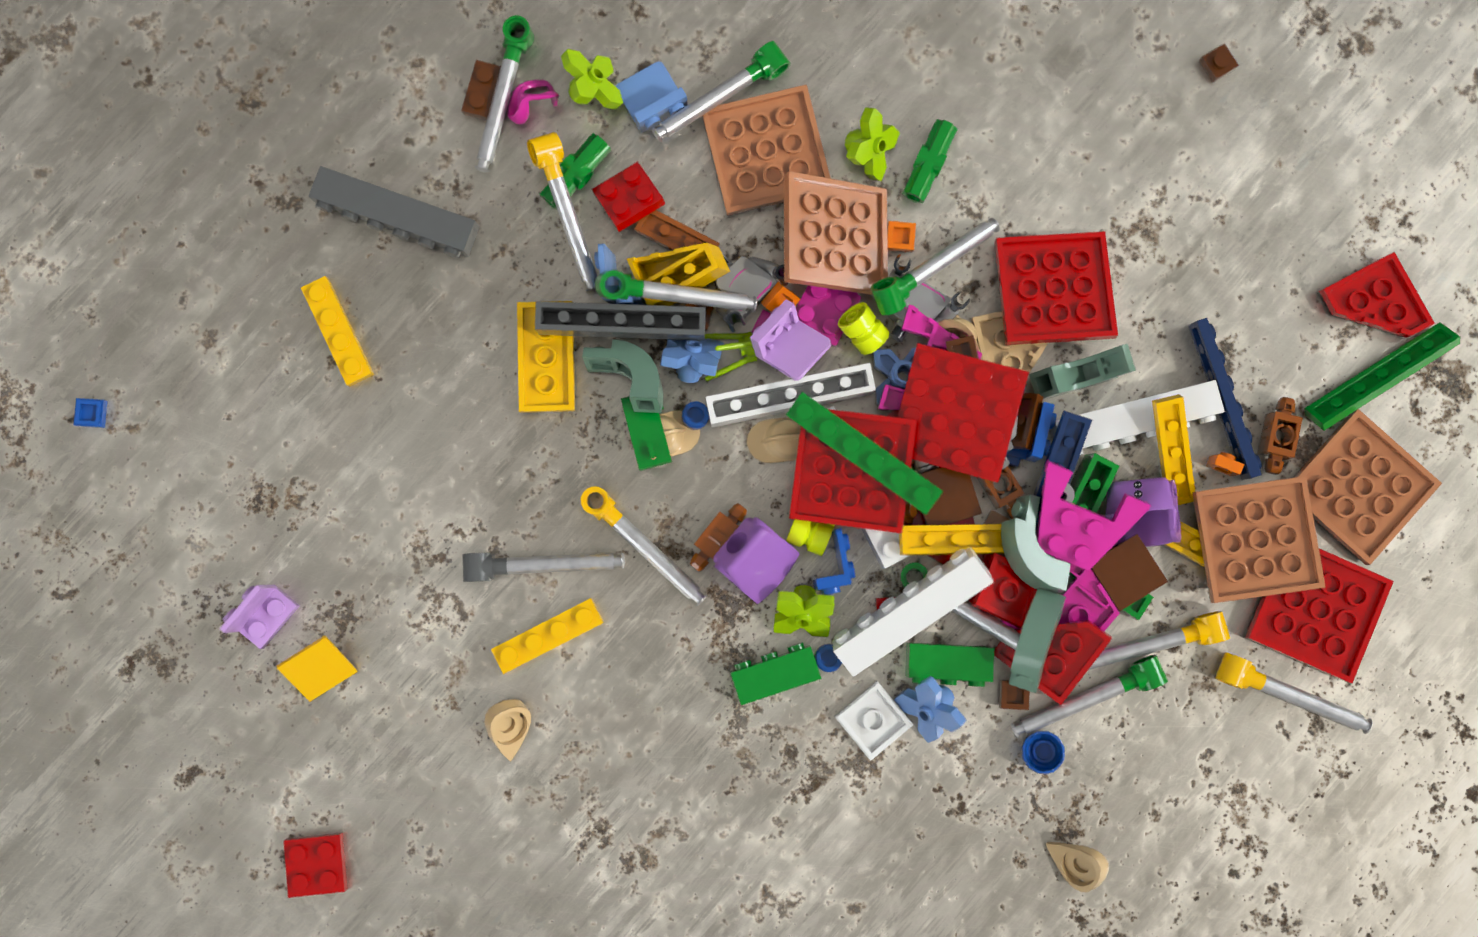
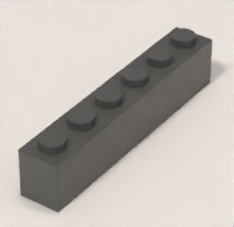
[309,166,480,258]
[535,301,706,341]

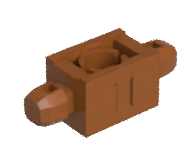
[1257,397,1303,475]
[977,466,1025,519]
[690,503,747,572]

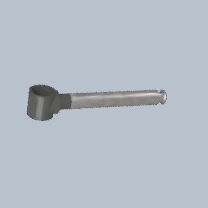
[462,553,625,582]

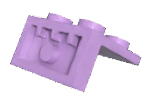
[220,585,300,649]

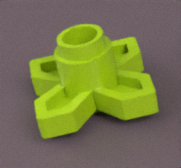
[561,49,623,110]
[845,107,900,181]
[773,585,835,637]

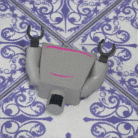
[715,254,788,332]
[887,254,970,342]

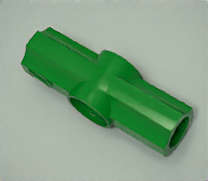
[902,119,958,204]
[540,133,611,211]

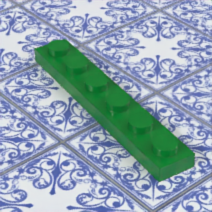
[1304,322,1461,431]
[786,392,943,515]

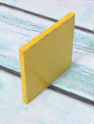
[276,635,358,702]

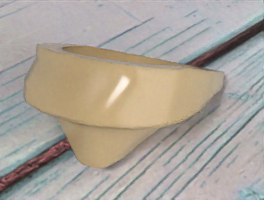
[484,699,531,762]
[1046,842,1109,892]

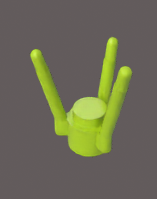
[705,332,757,381]

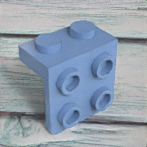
[616,61,688,133]
[594,243,647,305]

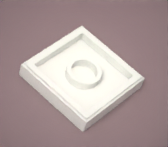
[834,681,913,761]

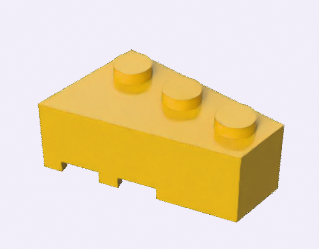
[626,243,730,306]

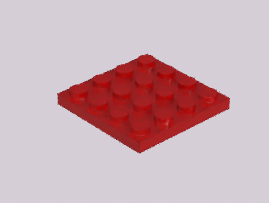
[995,231,1118,345]
[897,343,1029,483]
[789,409,917,534]
[1245,548,1394,684]

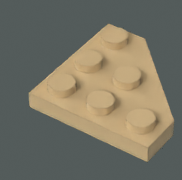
[971,311,1048,373]

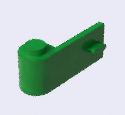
[621,396,672,471]

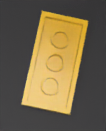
[517,301,575,413]

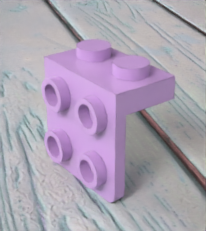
[750,299,831,381]

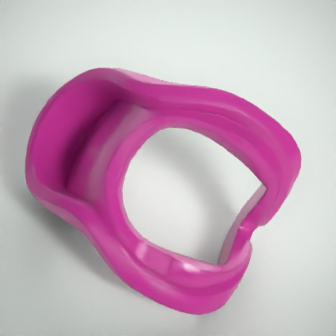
[508,80,559,124]

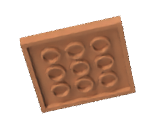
[702,84,831,216]
[784,171,888,295]
[1294,409,1442,565]
[1192,476,1325,603]

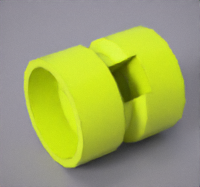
[838,302,889,355]
[786,519,835,556]

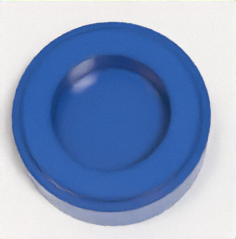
[681,401,709,430]
[815,644,842,672]

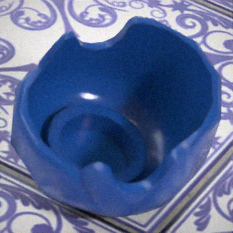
[1022,731,1065,774]

